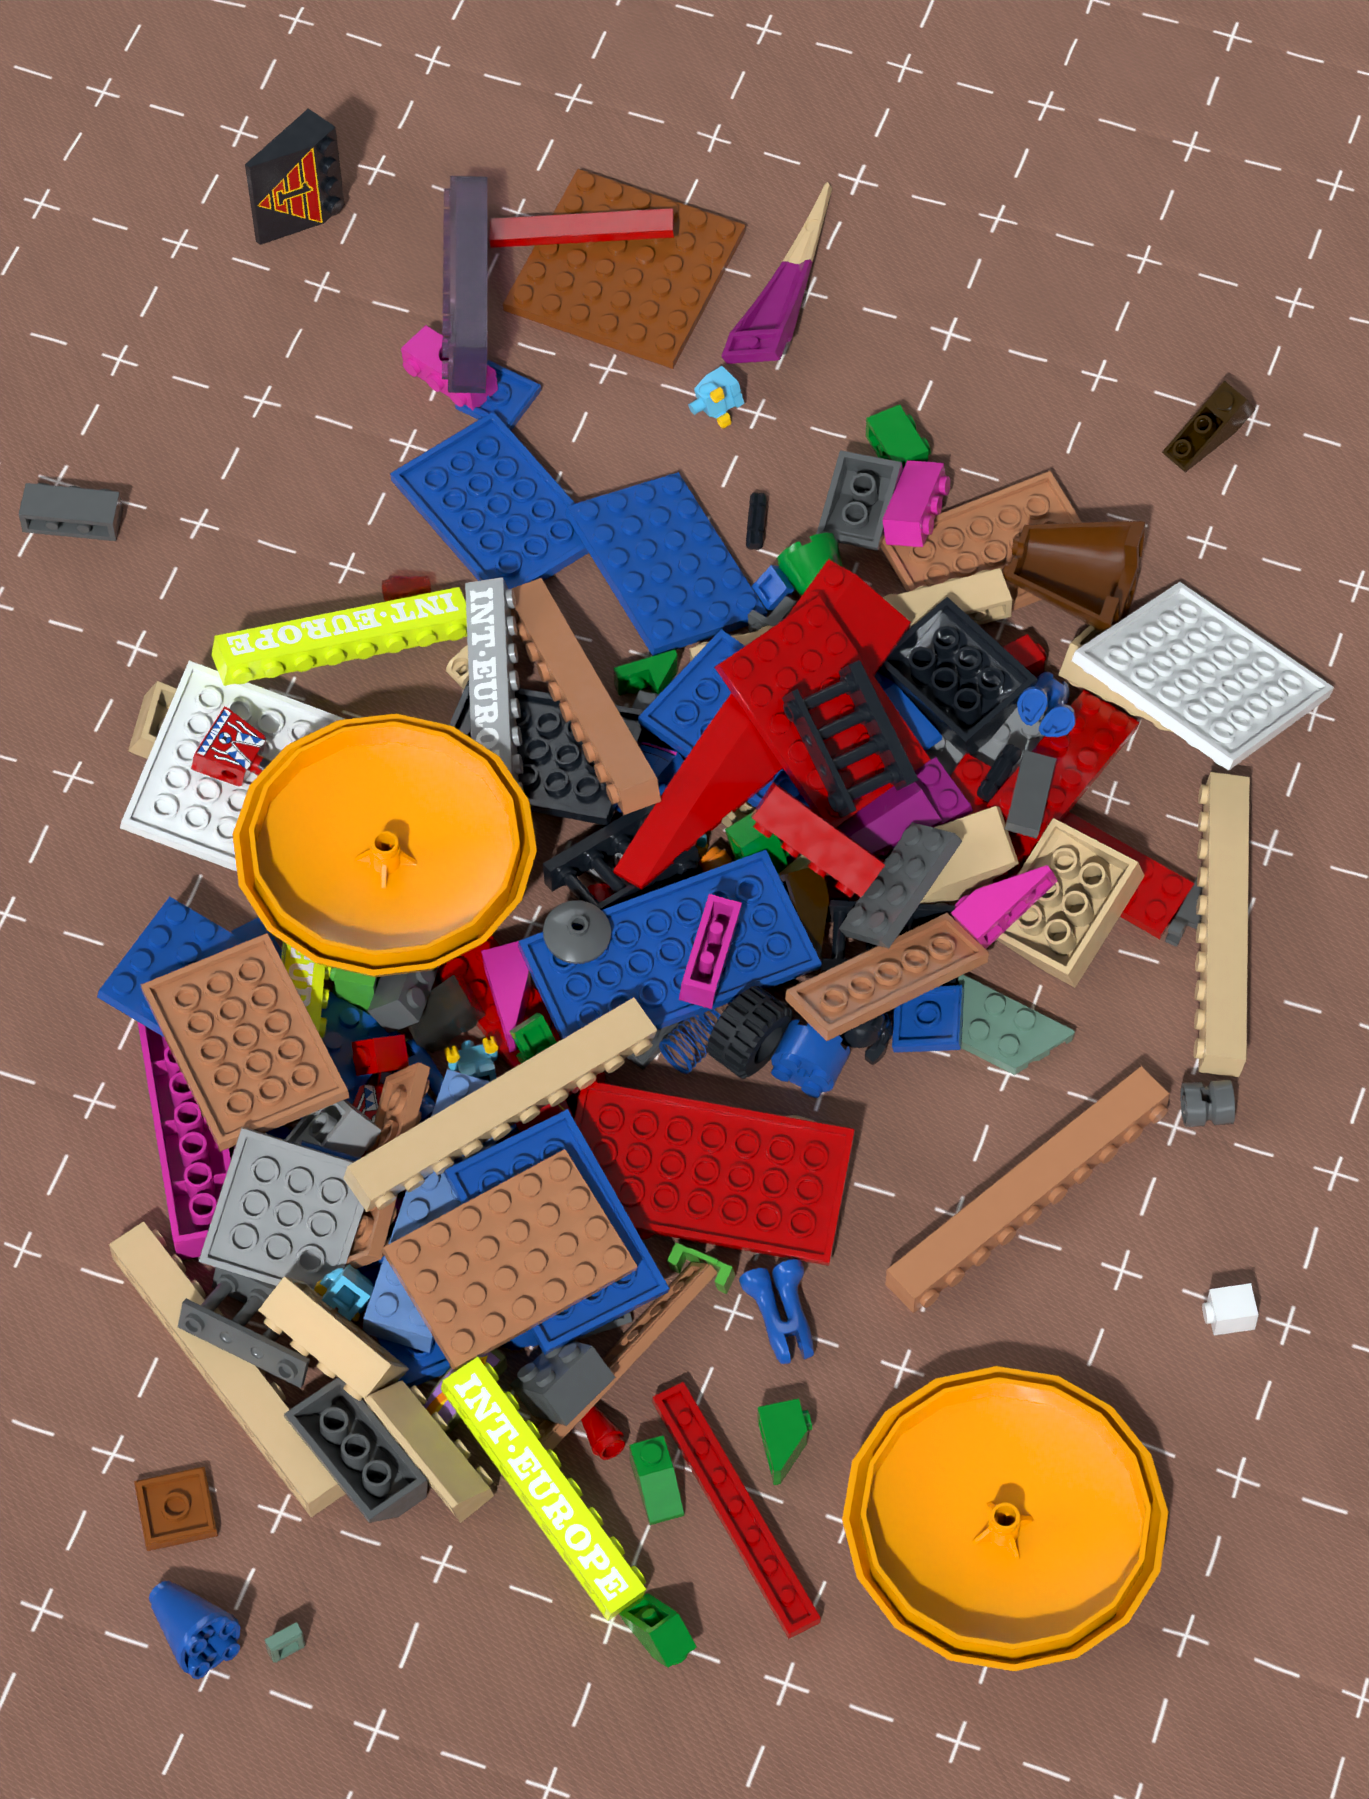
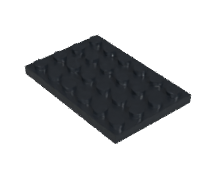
[449,680,647,826]

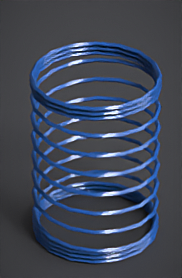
[659,1009,721,1074]

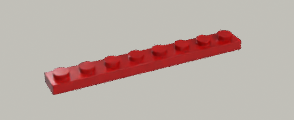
[652,1381,821,1639]

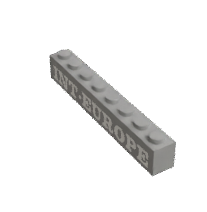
[465,577,524,792]

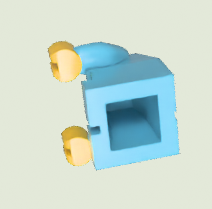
[688,366,744,429]
[444,1036,498,1082]
[314,1264,374,1322]

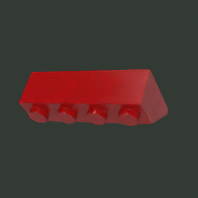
[751,782,885,898]

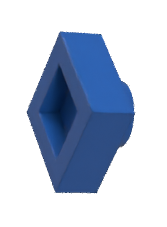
[751,565,795,611]

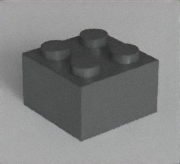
[510,1341,616,1426]

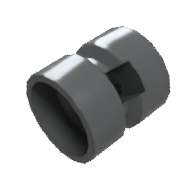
[1180,1080,1235,1127]

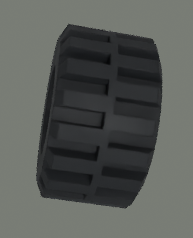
[707,986,793,1079]

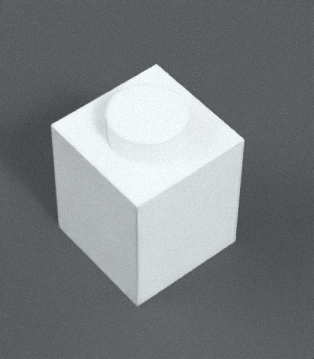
[1202,1283,1258,1336]

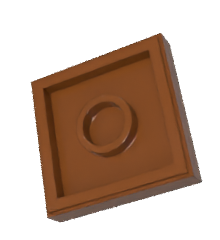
[134,1467,218,1551]

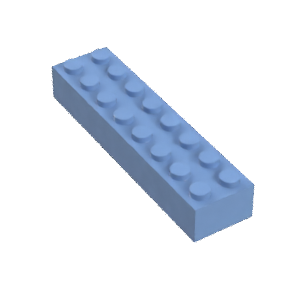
[363,1069,500,1353]

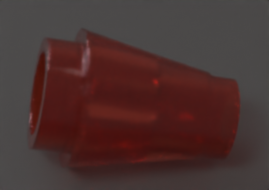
[382,575,431,602]

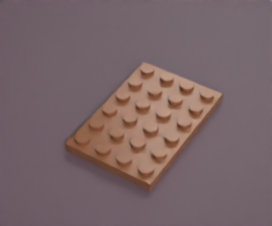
[880,471,1082,612]
[141,933,349,1152]
[382,1149,638,1371]

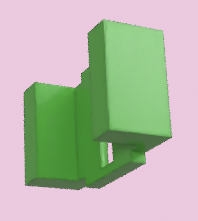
[667,1243,736,1294]

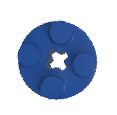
[771,1020,850,1098]

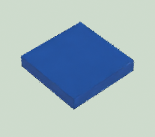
[455,360,541,431]
[892,985,964,1053]

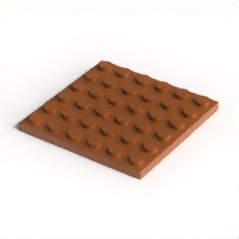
[503,169,745,369]

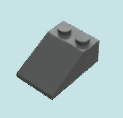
[816,450,903,550]

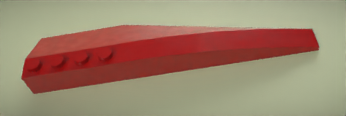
[613,559,911,890]

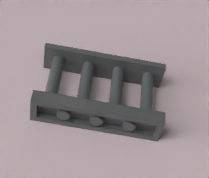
[178,1267,310,1388]

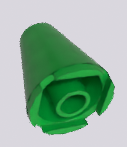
[777,533,843,596]

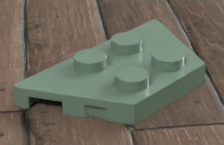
[957,975,1075,1075]

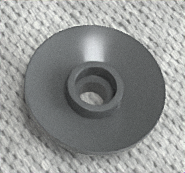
[543,901,611,964]

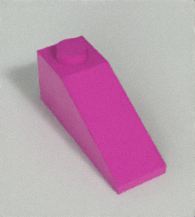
[951,865,1058,949]
[481,941,532,1052]

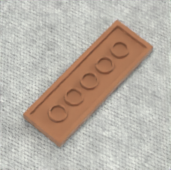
[785,913,989,1041]
[344,1062,430,1269]

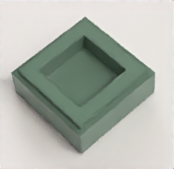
[265,1622,305,1663]

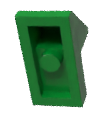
[614,650,678,695]
[509,1013,557,1064]

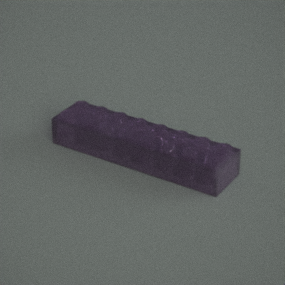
[442,176,487,393]

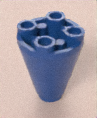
[149,1581,241,1679]

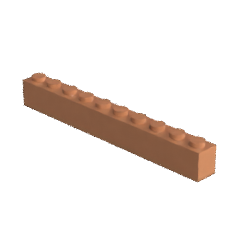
[511,578,661,815]
[885,1066,1170,1313]

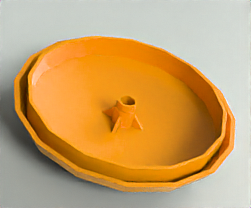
[232,713,537,977]
[842,1366,1168,1671]

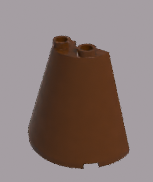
[1003,521,1145,632]

